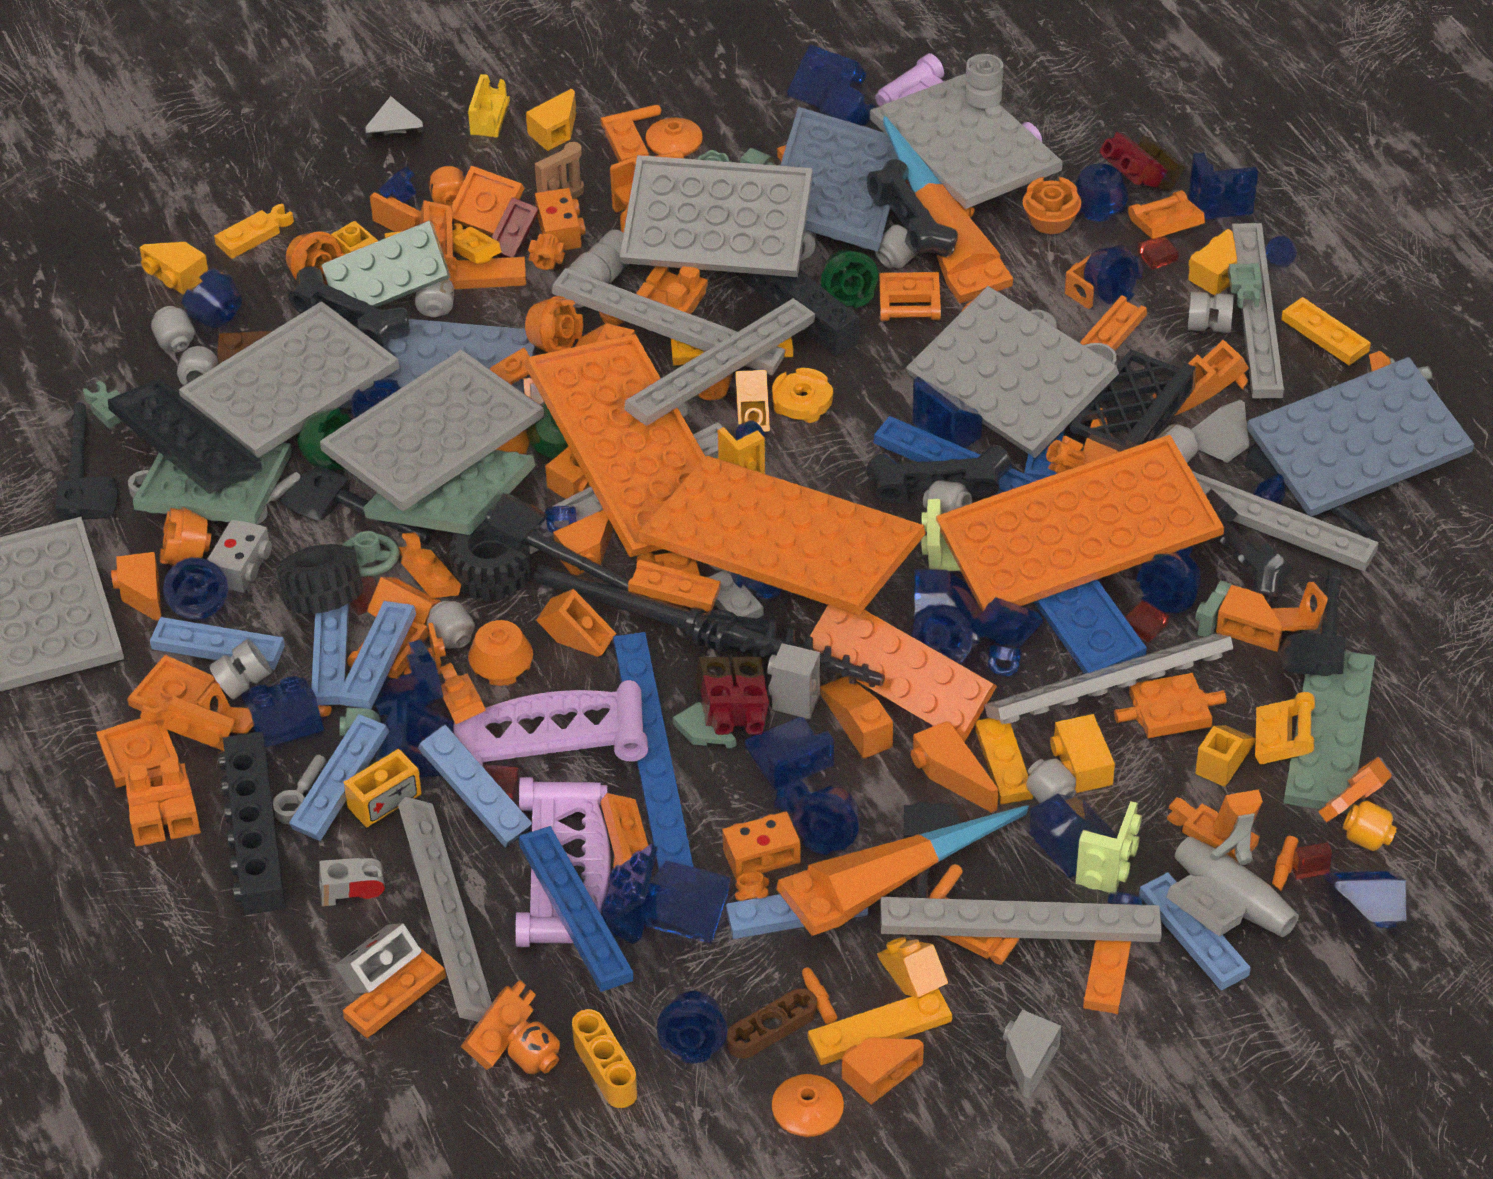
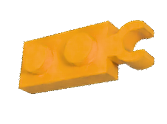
[214,204,294,259]
[452,223,502,264]

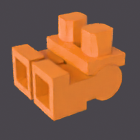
[636,266,708,314]
[124,757,201,847]

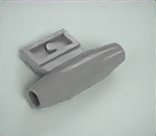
[1166,836,1299,937]

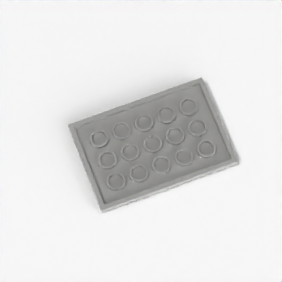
[870,74,1062,209]
[619,155,813,277]
[906,286,1119,458]
[179,301,399,458]
[320,350,544,511]
[0,517,124,692]

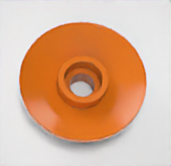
[646,118,703,156]
[772,1074,844,1137]

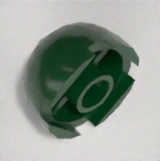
[298,408,351,471]

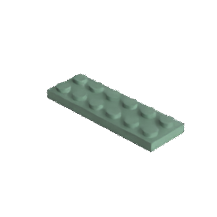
[1284,651,1375,814]

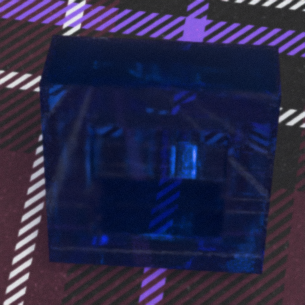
[378,166,417,203]

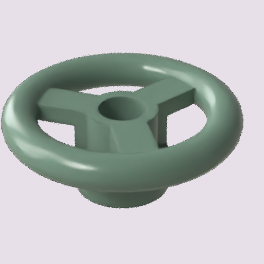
[342,531,400,577]

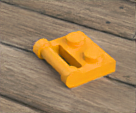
[1255,692,1315,765]

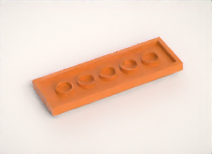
[810,605,997,742]

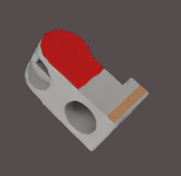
[319,858,385,906]

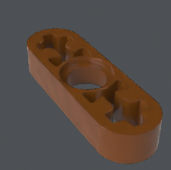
[727,988,817,1059]

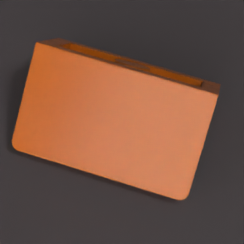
[370,192,421,232]
[367,577,442,626]

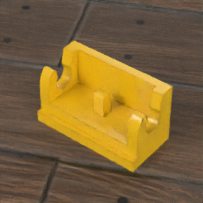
[468,74,510,137]

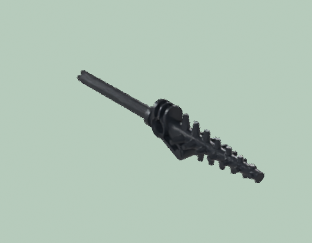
[534,564,885,687]

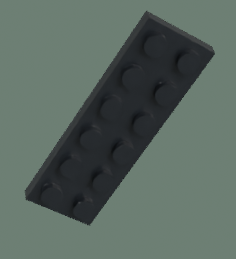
[108,378,262,494]

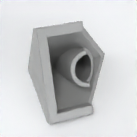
[365,96,423,137]
[1191,400,1249,463]

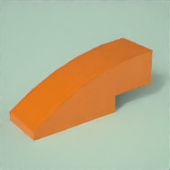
[1153,340,1249,416]

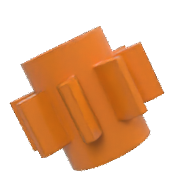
[528,234,565,270]
[1046,436,1085,473]

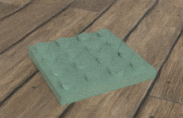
[133,443,292,524]
[363,450,535,535]

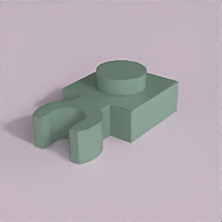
[1228,263,1262,308]
[83,381,122,428]
[1195,580,1233,637]

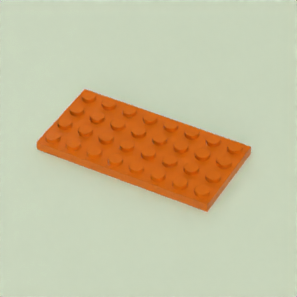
[524,334,705,557]
[936,434,1224,619]
[639,456,925,615]

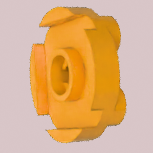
[772,368,833,423]

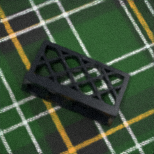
[1071,349,1196,452]

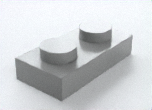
[708,570,764,619]

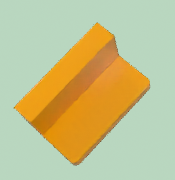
[717,427,765,474]

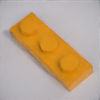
[1281,297,1371,366]
[975,718,1033,805]

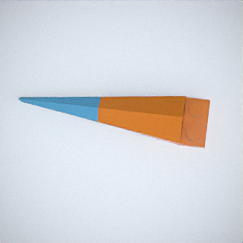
[883,116,1013,304]
[776,806,1029,936]

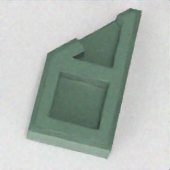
[673,702,736,748]

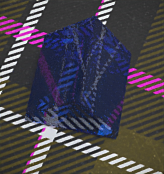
[1252,474,1285,504]

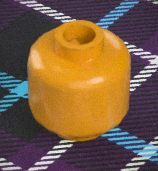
[1343,801,1397,851]

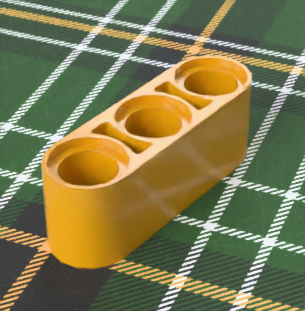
[572,1009,637,1108]

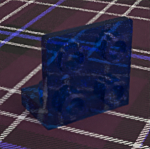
[787,44,867,113]
[1188,152,1258,219]
[950,586,1043,648]
[374,639,444,716]
[241,676,324,747]
[745,717,834,790]
[601,843,658,944]

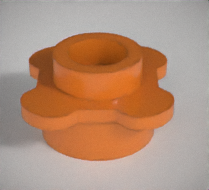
[735,871,769,901]

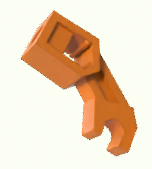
[1318,757,1392,822]

